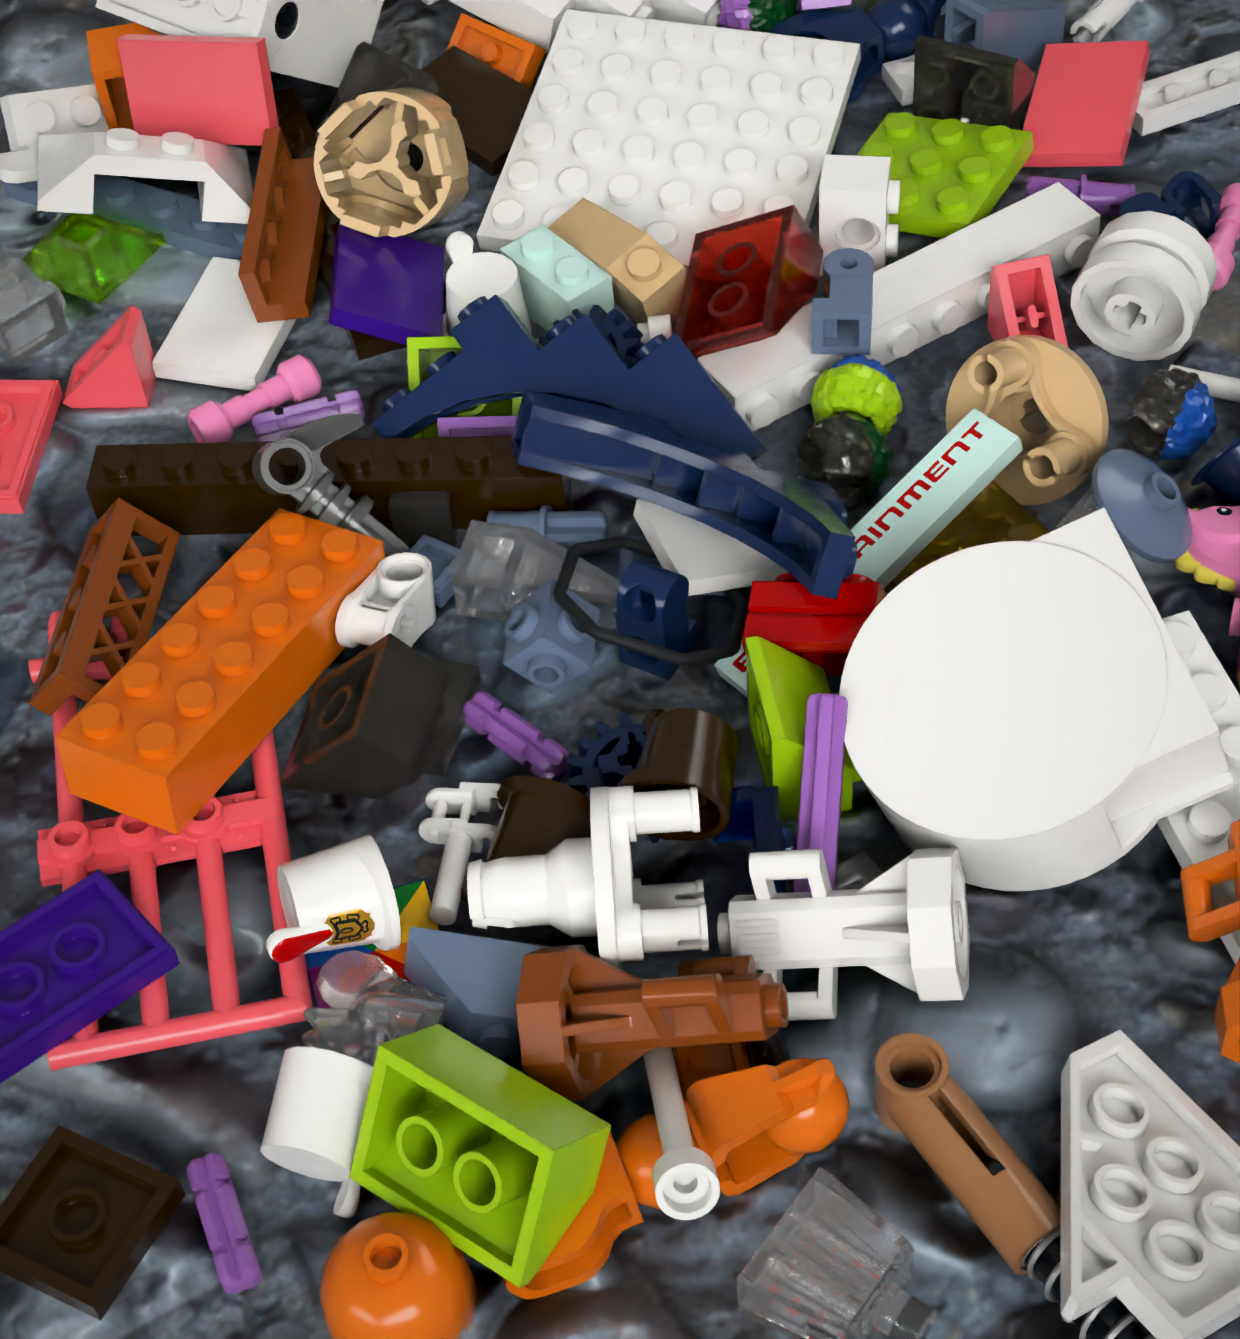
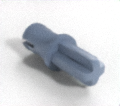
[486,505,609,553]

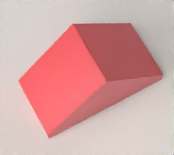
[987,254,1068,347]
[62,305,156,409]

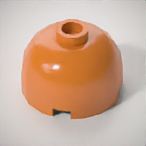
[320,1212,476,1339]

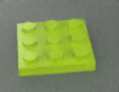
[856,112,1034,238]

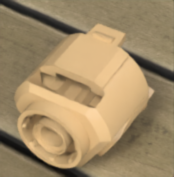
[314,88,469,237]

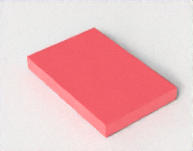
[117,34,279,146]
[1022,40,1150,168]
[0,380,63,514]

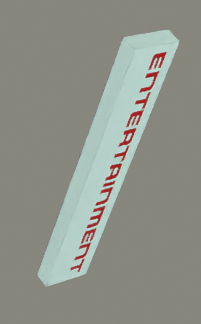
[714,408,1023,697]

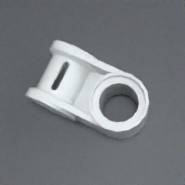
[335,552,436,659]

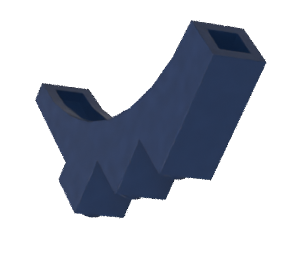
[372,294,768,462]
[510,389,857,599]

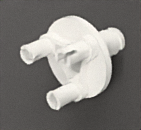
[467,786,709,970]

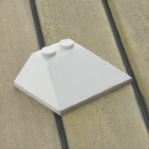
[37,128,253,224]

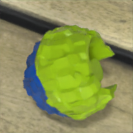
[810,355,902,441]

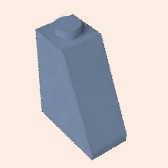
[943,0,1066,102]

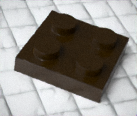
[0,1125,186,1321]

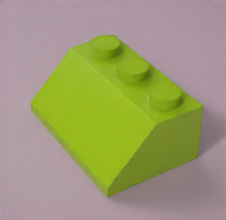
[349,1024,611,1288]

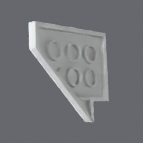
[1060,1030,1240,1339]

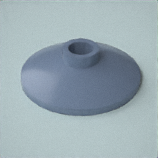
[1092,449,1192,563]

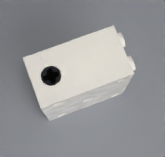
[96,0,384,92]

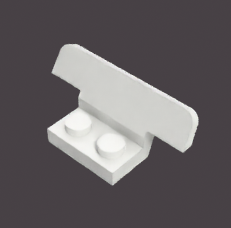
[0,84,109,184]

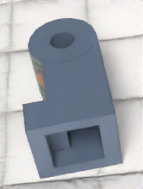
[812,248,874,355]

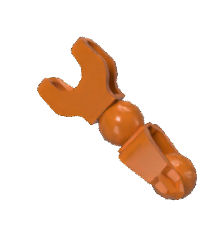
[503,1057,850,1300]

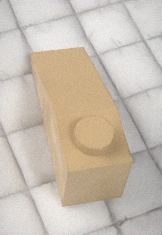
[548,198,692,323]

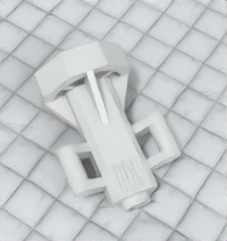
[717,847,970,1021]

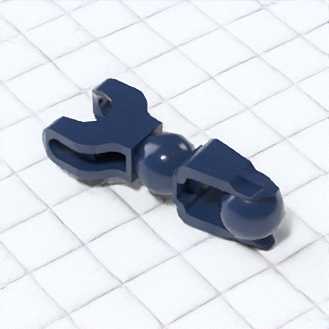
[768,0,946,103]

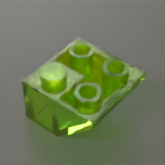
[15,210,165,305]

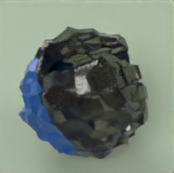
[1121,367,1218,461]

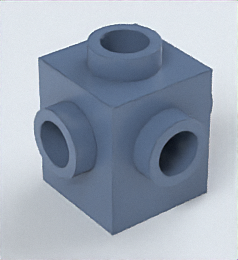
[503,579,600,694]

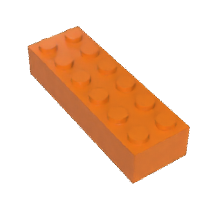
[55,508,385,835]

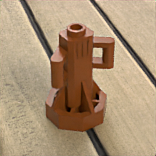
[516,944,789,1100]

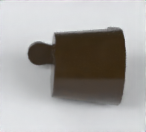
[617,708,738,841]
[461,775,591,904]

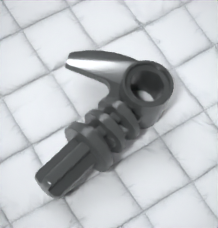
[252,414,409,557]

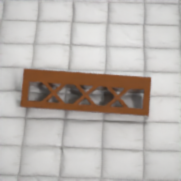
[238,127,328,323]
[29,497,180,716]

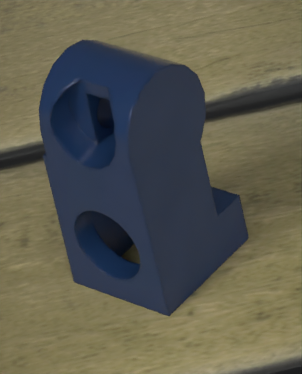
[615,559,699,681]

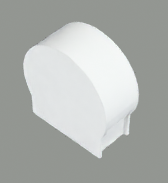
[839,507,1236,891]

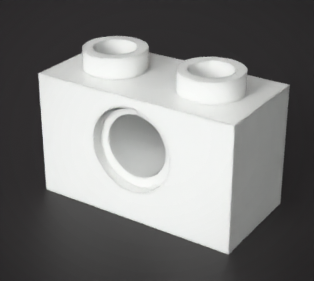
[819,154,901,276]

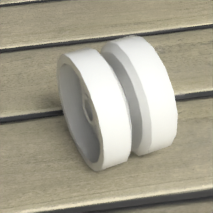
[1070,211,1217,361]

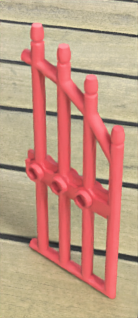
[28,610,314,1071]

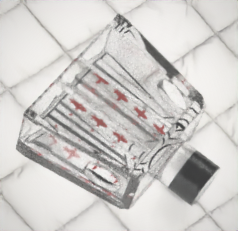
[736,1167,937,1339]

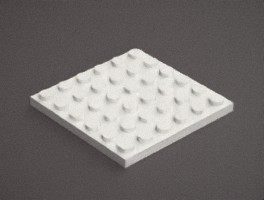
[476,9,861,294]

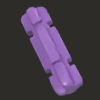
[252,390,365,442]
[462,691,569,781]
[186,1152,263,1295]

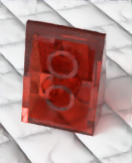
[674,205,824,357]

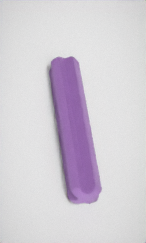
[793,693,848,892]

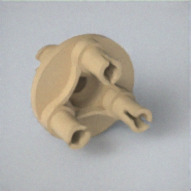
[946,335,1109,505]

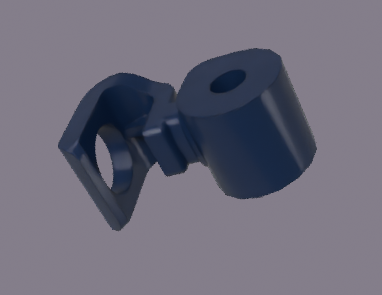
[1119,171,1221,238]

